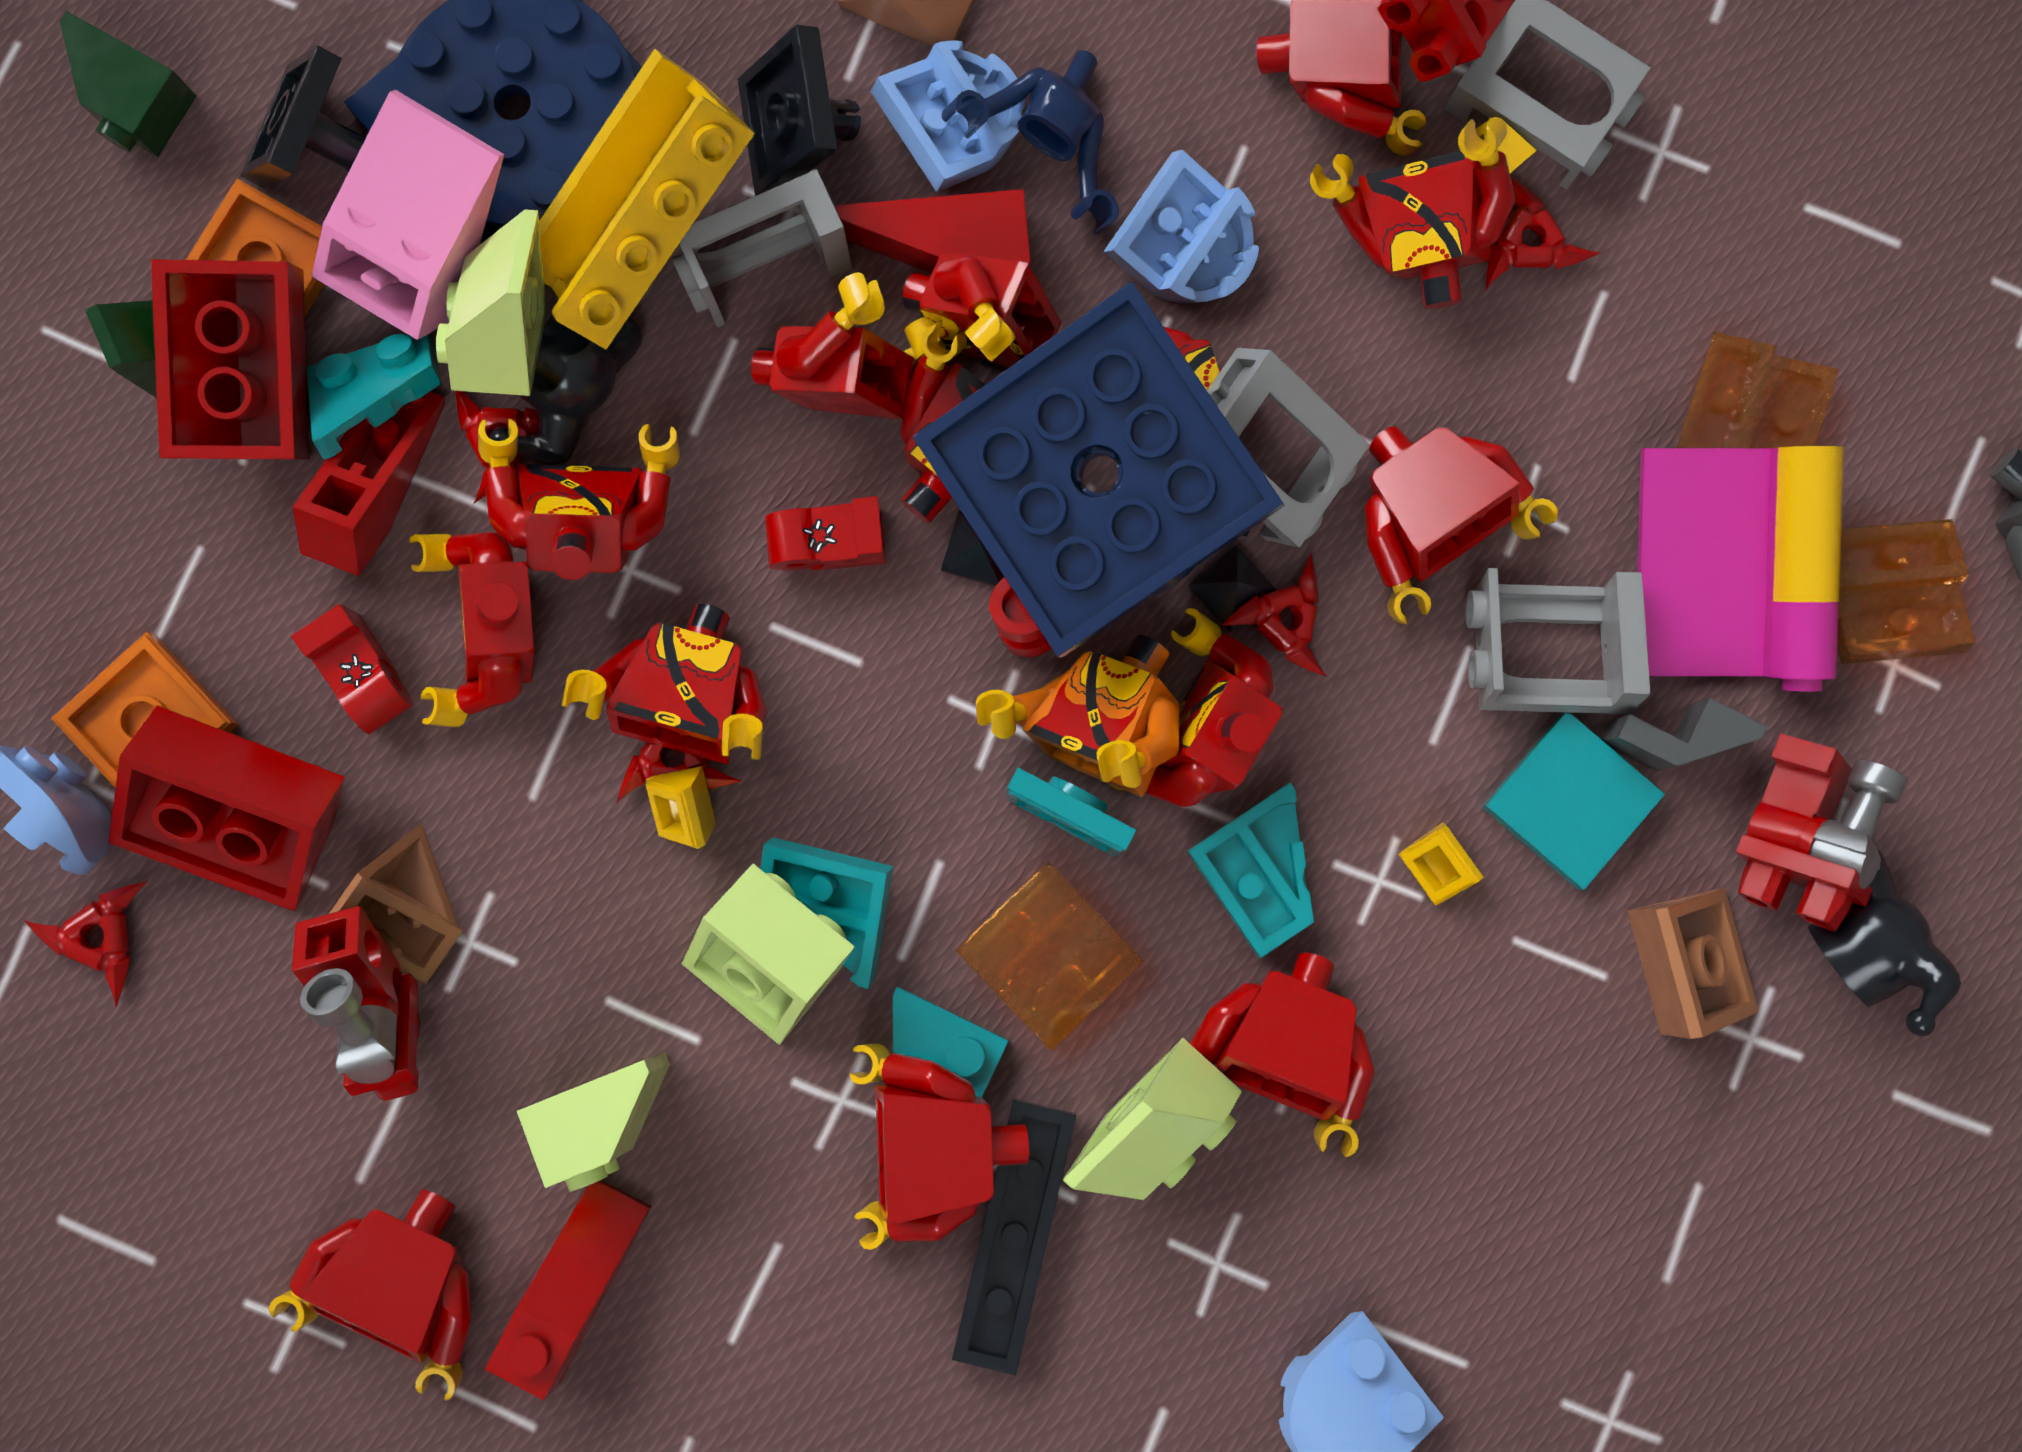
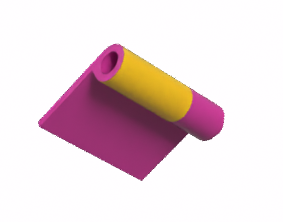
[1637,446,1844,692]

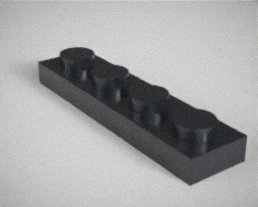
[952,1098,1077,1376]

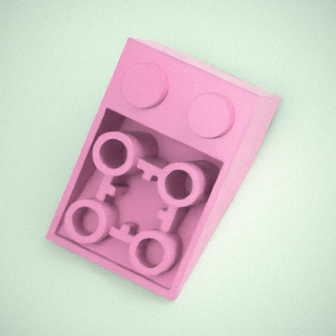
[312,90,504,340]

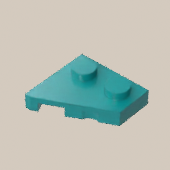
[307,334,441,460]
[1186,783,1314,958]
[760,837,894,989]
[893,986,1009,1097]

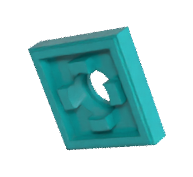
[1006,767,1136,857]

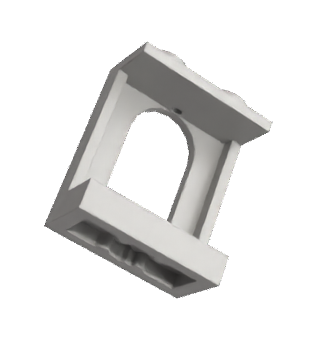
[1444,0,1651,190]
[672,169,852,328]
[1207,348,1370,548]
[1465,568,1650,714]

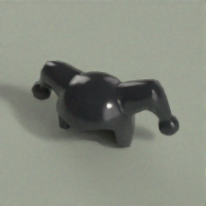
[490,314,642,465]
[1808,850,1961,1037]

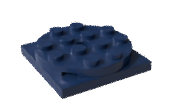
[344,0,642,244]
[913,281,1285,658]

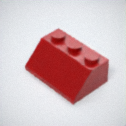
[151,259,310,460]
[108,706,345,912]

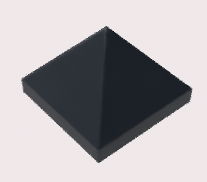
[941,511,1004,587]
[1189,545,1276,633]

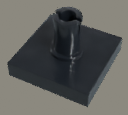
[737,24,861,196]
[240,45,367,188]

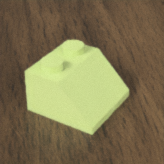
[436,209,547,396]
[682,863,855,1045]
[1063,1038,1242,1200]
[517,1052,670,1192]

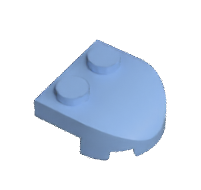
[870,40,1026,192]
[1103,150,1259,303]
[0,745,111,875]
[1279,1311,1444,1452]

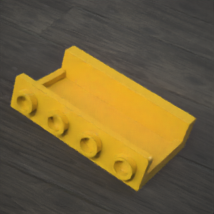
[539,49,755,349]

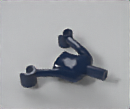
[941,50,1119,235]

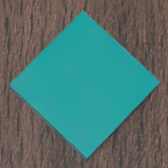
[1481,712,1665,891]

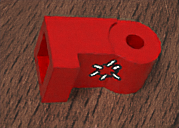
[765,496,886,571]
[291,604,414,735]

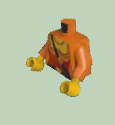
[976,635,1179,797]

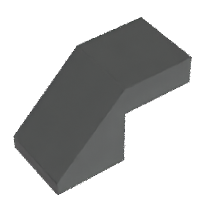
[1602,698,1768,771]

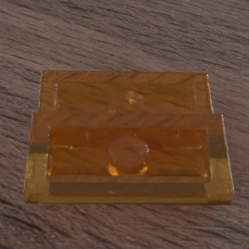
[1677,332,1839,448]
[1837,519,1976,664]
[956,862,1144,1051]

